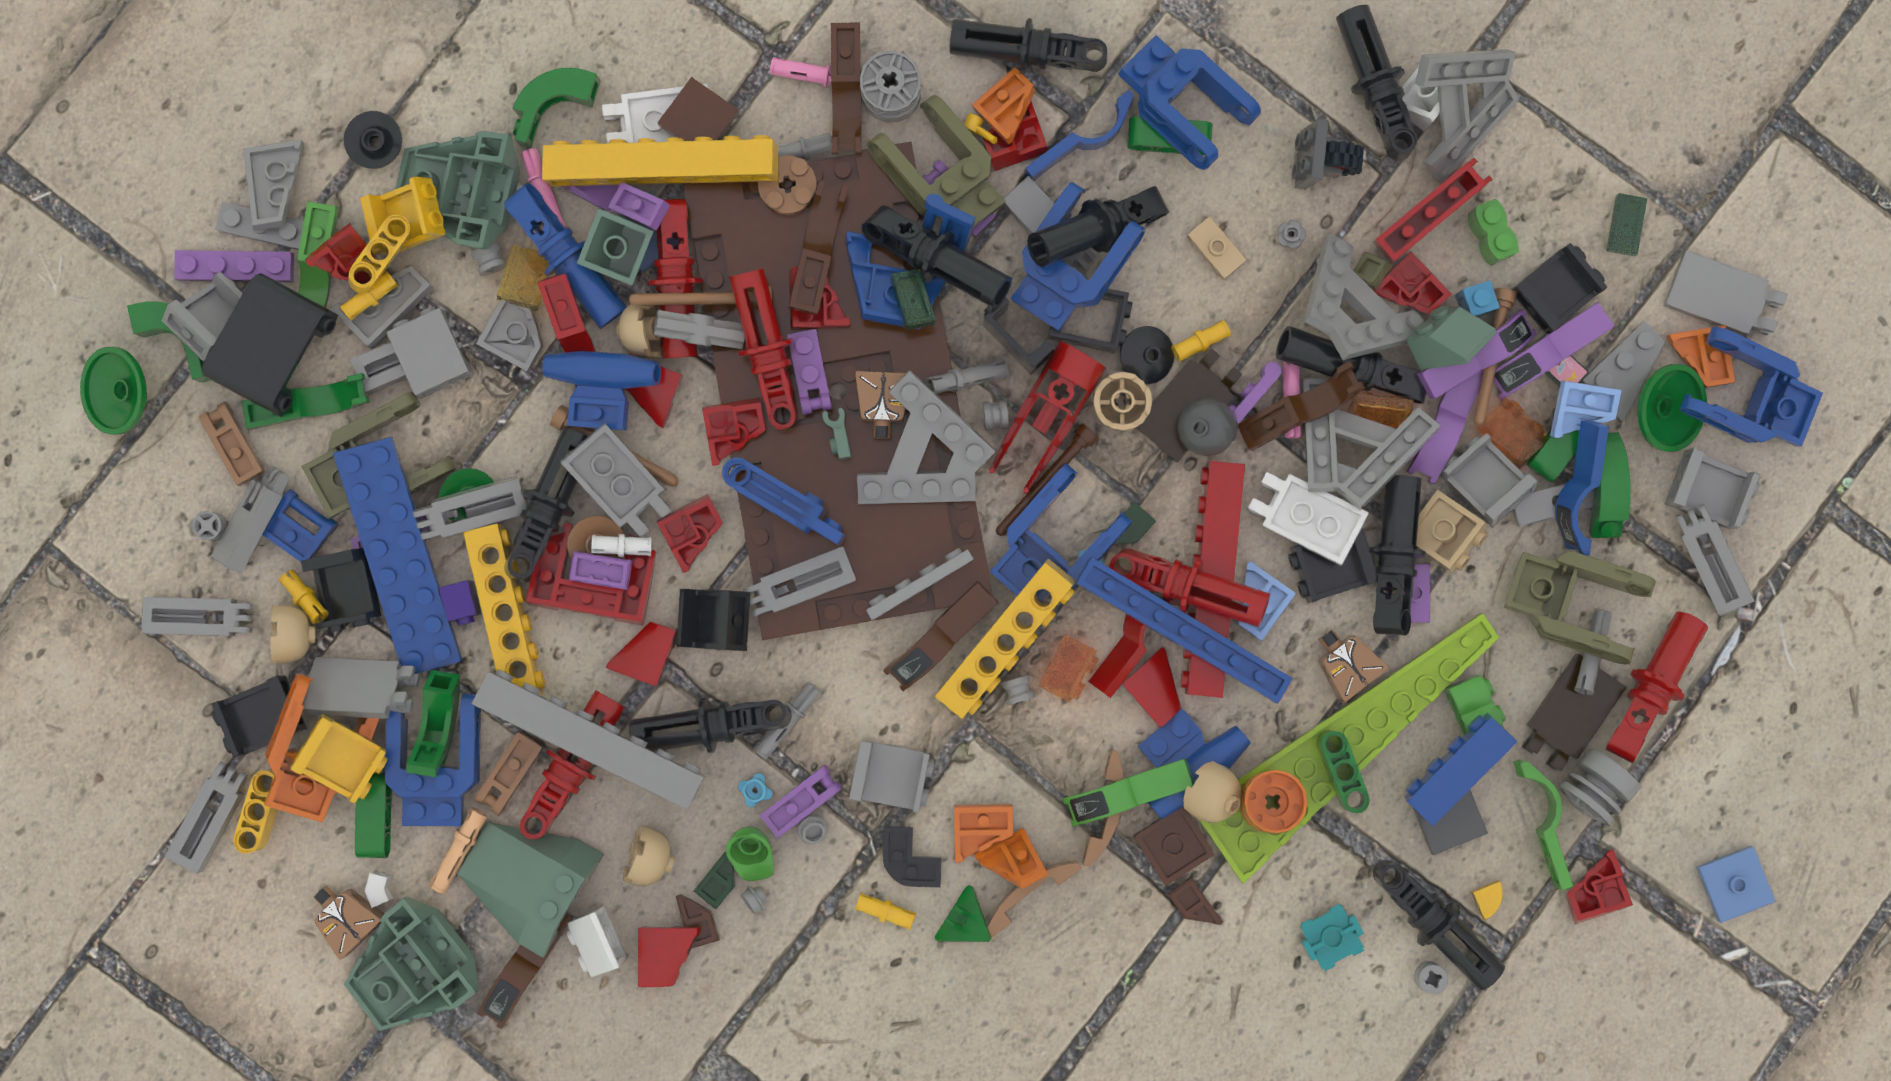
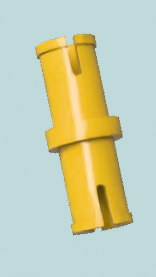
[340,271,399,321]
[1171,320,1231,362]
[279,569,329,624]
[855,892,917,930]

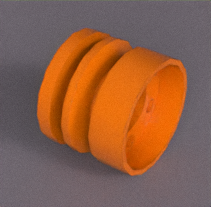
[1240,770,1308,833]

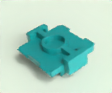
[1300,904,1364,971]

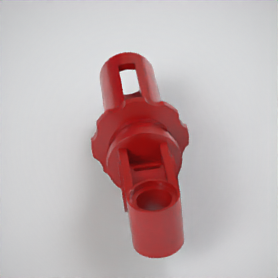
[647,199,703,359]
[729,268,798,430]
[1109,548,1270,627]
[1605,611,1708,764]
[519,690,626,839]

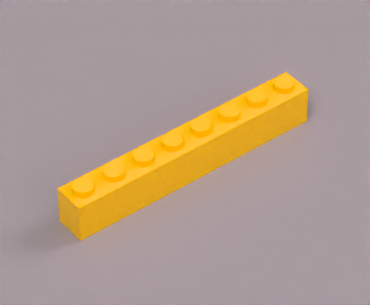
[542,135,779,187]

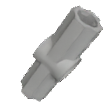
[654,310,745,349]

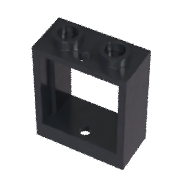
[1047,288,1133,353]

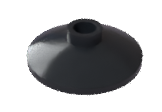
[344,111,402,169]
[1120,326,1174,384]

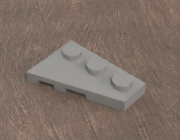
[243,139,304,231]
[330,266,434,349]
[1579,321,1665,423]

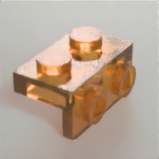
[1347,392,1413,429]
[1476,398,1547,468]
[1038,634,1099,703]

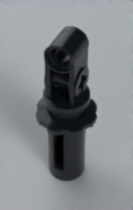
[1336,4,1417,161]
[950,18,1107,74]
[1027,186,1169,267]
[861,206,1012,309]
[1276,326,1427,404]
[504,428,588,581]
[1370,475,1426,636]
[629,697,792,753]
[1373,860,1505,990]

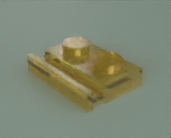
[497,244,549,311]

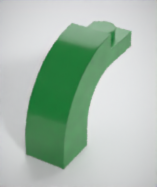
[512,68,601,149]
[127,301,211,383]
[1589,432,1631,538]
[406,670,460,777]

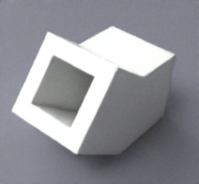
[365,871,393,908]

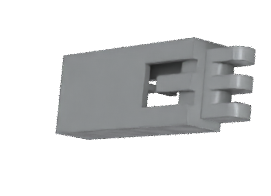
[1003,176,1098,272]
[350,321,464,395]
[211,466,289,573]
[412,476,526,540]
[1676,504,1755,616]
[743,546,857,617]
[141,597,253,636]
[164,761,248,874]

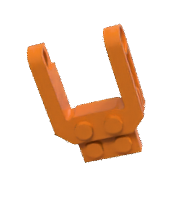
[264,674,380,823]

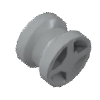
[471,243,507,276]
[983,400,1009,431]
[192,511,228,541]
[1001,674,1035,705]
[1414,961,1448,994]

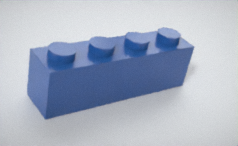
[1404,713,1517,826]

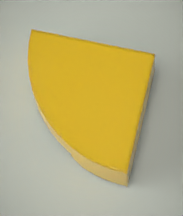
[1471,880,1503,920]

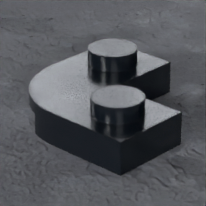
[883,826,941,888]

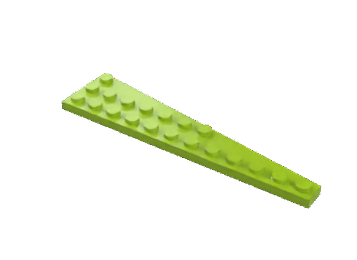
[1199,613,1500,884]

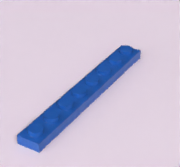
[1075,557,1293,704]

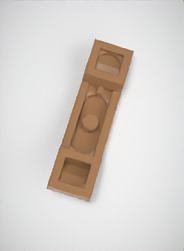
[1082,749,1124,867]
[987,860,1082,938]

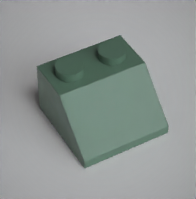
[577,208,655,286]
[1406,306,1497,370]

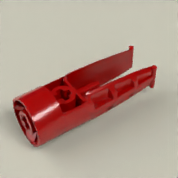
[989,341,1106,494]

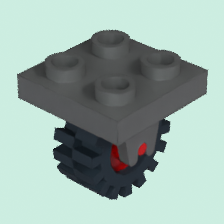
[1292,119,1364,190]

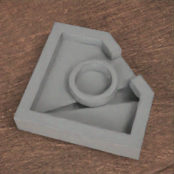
[476,293,543,372]

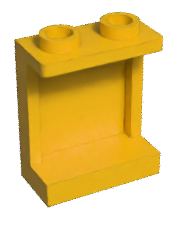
[360,177,446,255]
[290,714,388,804]

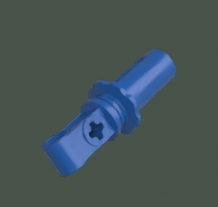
[504,183,627,329]

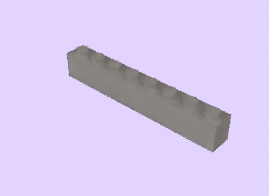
[472,669,705,810]

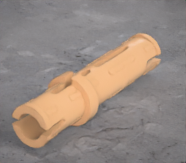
[429,807,488,894]

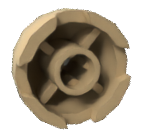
[616,304,662,358]
[1093,372,1152,431]
[270,606,316,664]
[1183,761,1241,823]
[623,825,675,886]

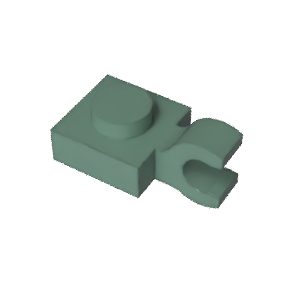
[823,408,852,461]

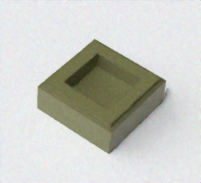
[1353,251,1392,290]

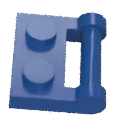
[922,194,976,252]
[262,489,339,562]

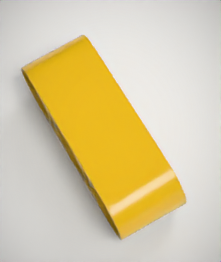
[348,214,410,293]
[233,769,278,854]

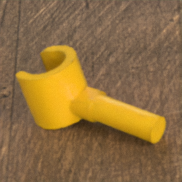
[964,113,997,144]

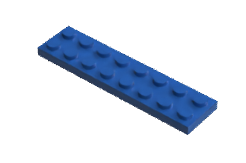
[333,436,462,674]

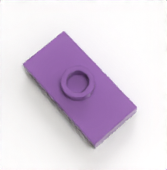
[569,551,633,590]
[1403,564,1430,623]

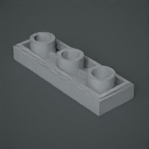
[1512,484,1594,527]

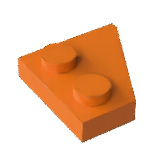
[972,67,1036,144]
[1667,325,1735,388]
[954,804,1013,863]
[974,828,1048,889]

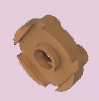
[758,155,817,216]

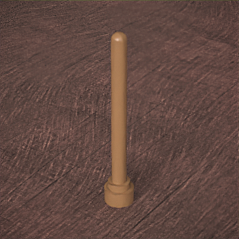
[629,286,772,307]
[1474,288,1517,426]
[550,405,678,487]

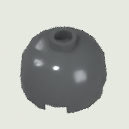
[1177,398,1238,456]

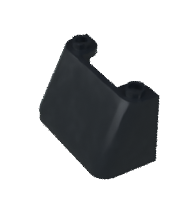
[202,273,339,417]

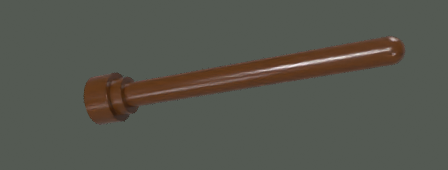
[996,423,1099,536]

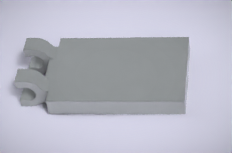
[1663,250,1788,336]
[560,423,671,537]
[302,657,420,719]

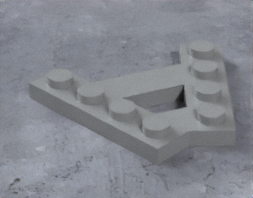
[1415,49,1519,184]
[1304,233,1424,360]
[857,369,996,504]
[1303,378,1441,510]

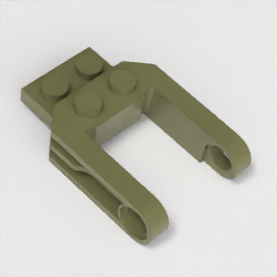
[867,95,1006,228]
[301,392,456,518]
[1504,551,1656,665]

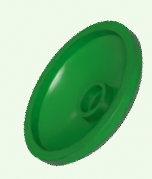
[80,347,147,435]
[1637,364,1707,452]

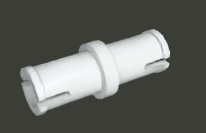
[591,534,651,557]

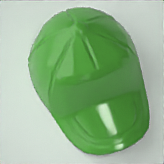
[726,826,774,881]

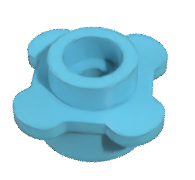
[738,773,772,807]

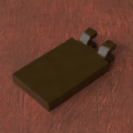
[1136,348,1242,463]
[1521,654,1627,771]

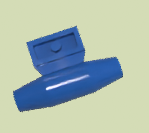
[542,351,661,431]
[1138,709,1251,819]

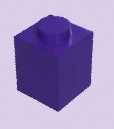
[439,580,482,626]

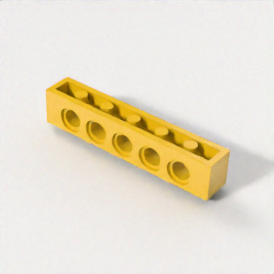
[463,524,546,695]
[935,558,1076,719]

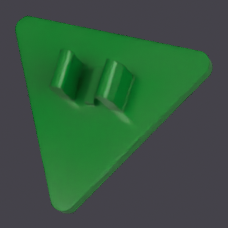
[935,885,991,942]

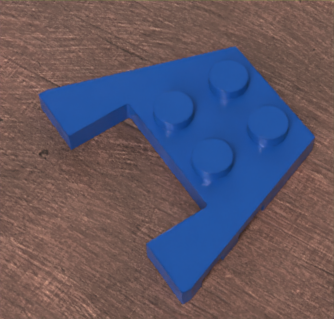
[845,231,945,330]

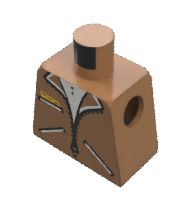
[856,371,906,439]
[1318,629,1389,702]
[313,885,384,960]

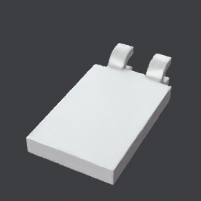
[602,84,708,143]
[1248,472,1369,566]

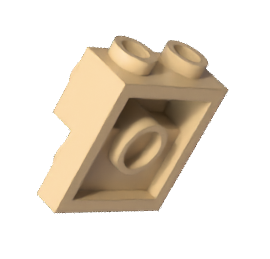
[1416,490,1488,574]

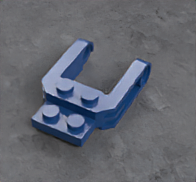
[1118,35,1261,170]
[1010,182,1146,332]
[1679,327,1823,447]
[722,457,846,546]
[990,463,1133,602]
[385,694,481,826]

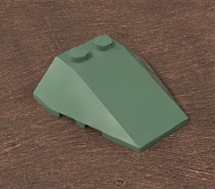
[395,131,520,250]
[457,822,604,958]
[344,896,479,1031]

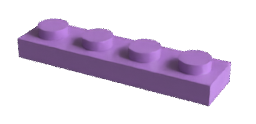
[174,250,294,282]

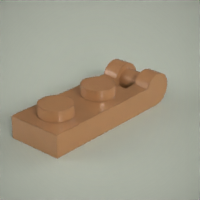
[199,401,265,486]
[474,731,544,816]

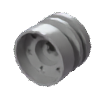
[860,51,921,123]
[1559,748,1641,827]

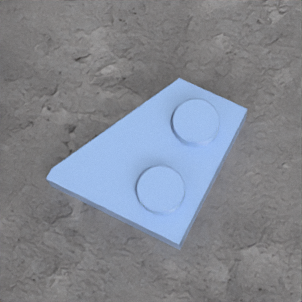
[1550,380,1622,438]
[1238,561,1296,642]

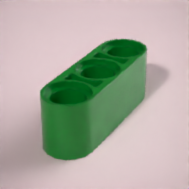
[1127,116,1213,155]
[1527,429,1579,482]
[1317,730,1370,814]
[355,773,392,858]

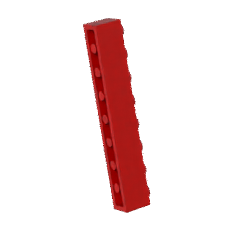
[1180,461,1245,698]

